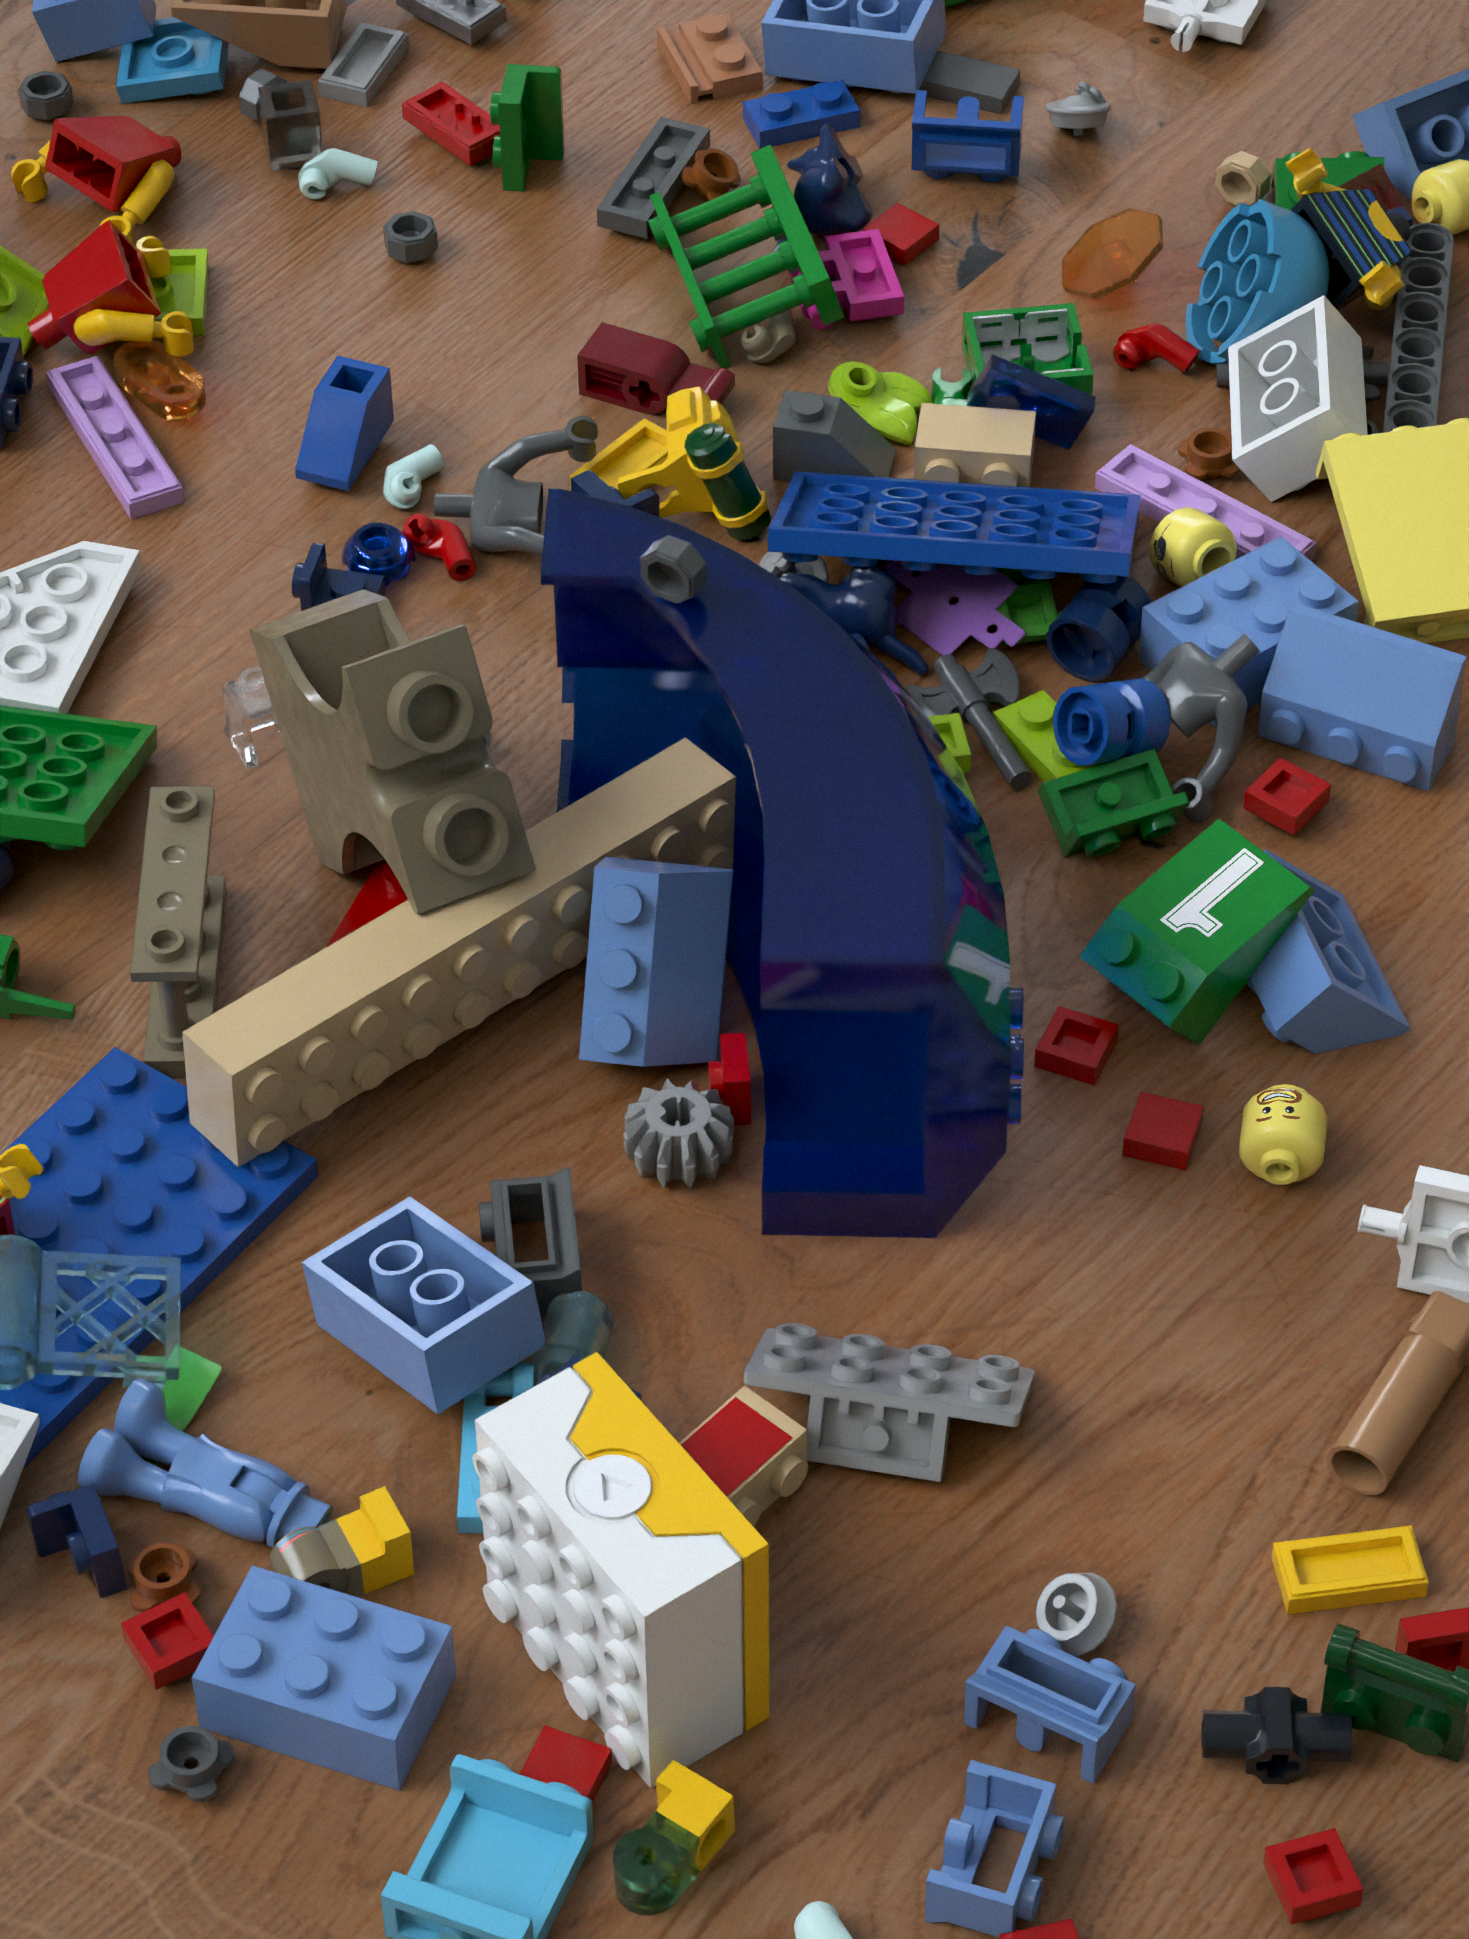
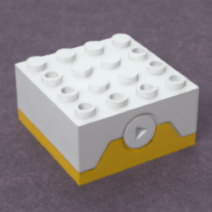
[472,1352,770,1789]

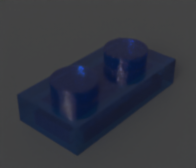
[966,354,1096,450]

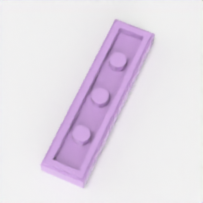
[46,356,184,520]
[1095,444,1317,561]

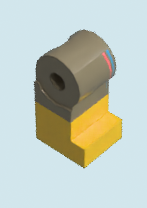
[269,1486,415,1597]

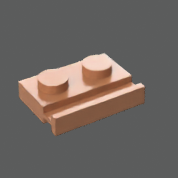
[657,13,763,104]

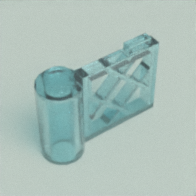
[0,1234,181,1390]

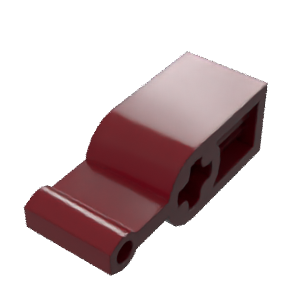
[577,322,735,415]

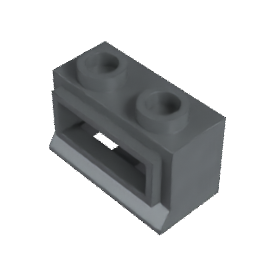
[479,1168,583,1317]

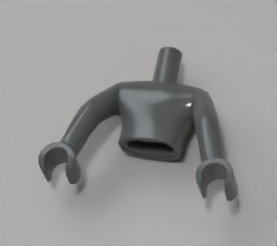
[434,415,598,583]
[1092,634,1260,823]

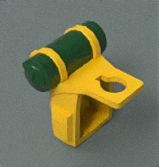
[617,386,772,540]

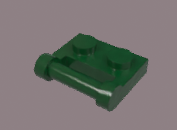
[1320,1623,1469,1763]

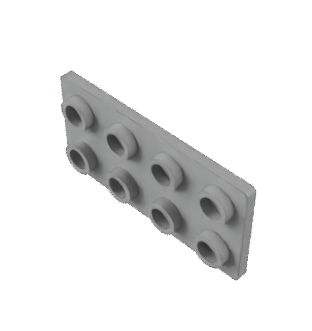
[743,1323,1035,1482]

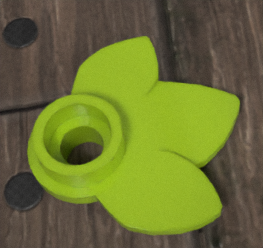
[828,361,933,446]

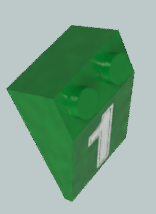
[1079,819,1315,1045]

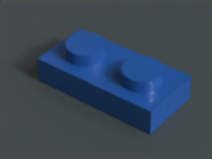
[742,80,860,149]

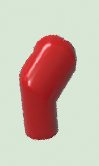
[1113,323,1201,374]
[403,513,477,581]

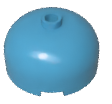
[1186,199,1330,365]

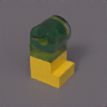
[613,1760,735,1916]

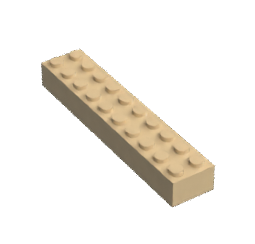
[182,737,736,1168]

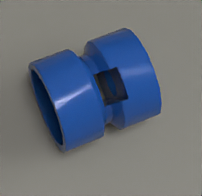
[1053,678,1171,766]

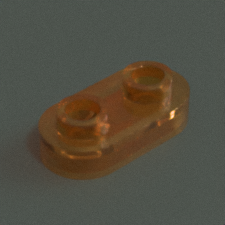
[114,340,206,421]

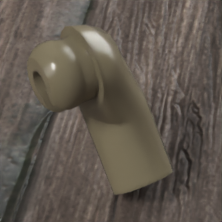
[741,309,796,364]

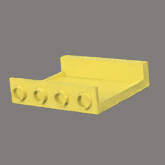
[1315,418,1469,643]

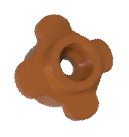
[681,148,741,201]
[1178,428,1241,480]
[127,1542,201,1613]

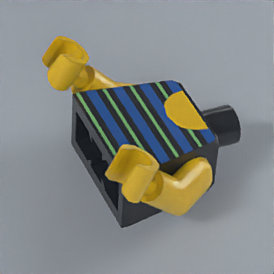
[1285,147,1410,311]

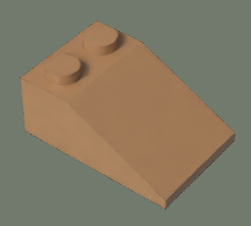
[171,0,347,70]

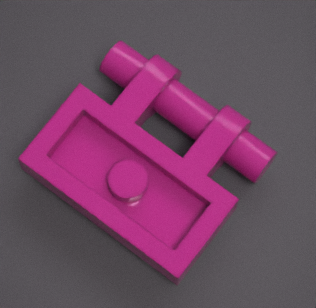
[788,229,904,330]

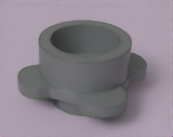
[148,1726,234,1802]

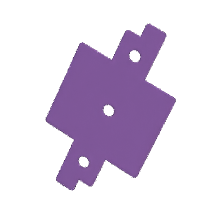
[884,560,1026,656]

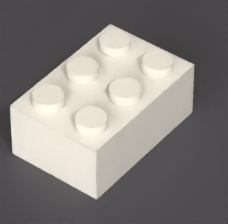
[1228,295,1368,502]

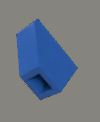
[295,355,394,491]

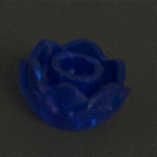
[342,522,416,587]

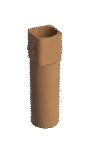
[1327,1291,1469,1495]

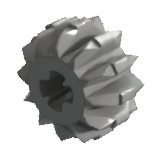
[623,1078,734,1189]

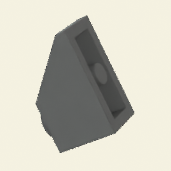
[773,390,896,482]

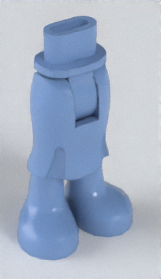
[78,1378,334,1548]

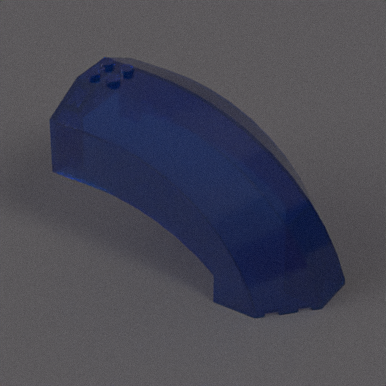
[540,489,1024,1238]

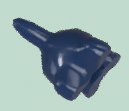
[773,123,873,252]
[772,565,929,676]

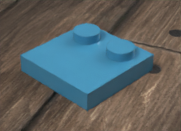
[116,17,229,104]

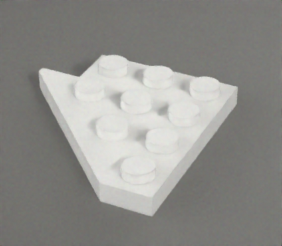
[0,541,142,714]

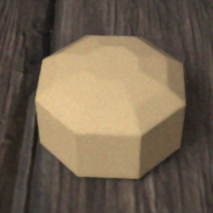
[1215,151,1271,206]

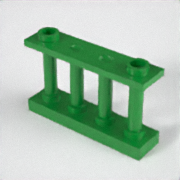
[648,144,844,368]

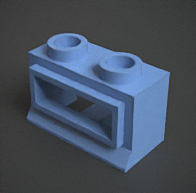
[964,1626,1136,1784]
[925,1760,1065,1937]

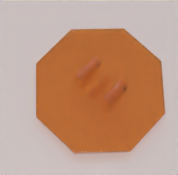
[1062,208,1163,300]

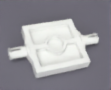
[1143,0,1267,52]
[1357,1165,1469,1303]

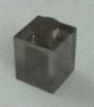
[258,80,323,171]

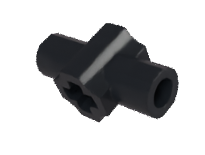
[1201,1687,1352,1785]

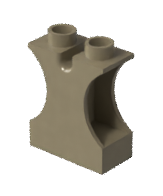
[249,589,536,915]

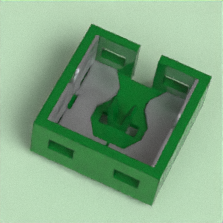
[962,303,1094,415]

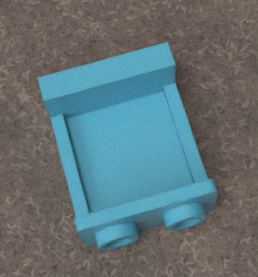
[381,1754,594,1939]

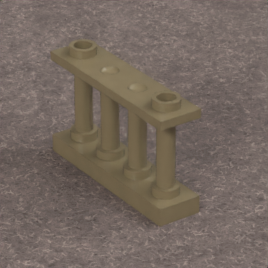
[130,786,227,1078]

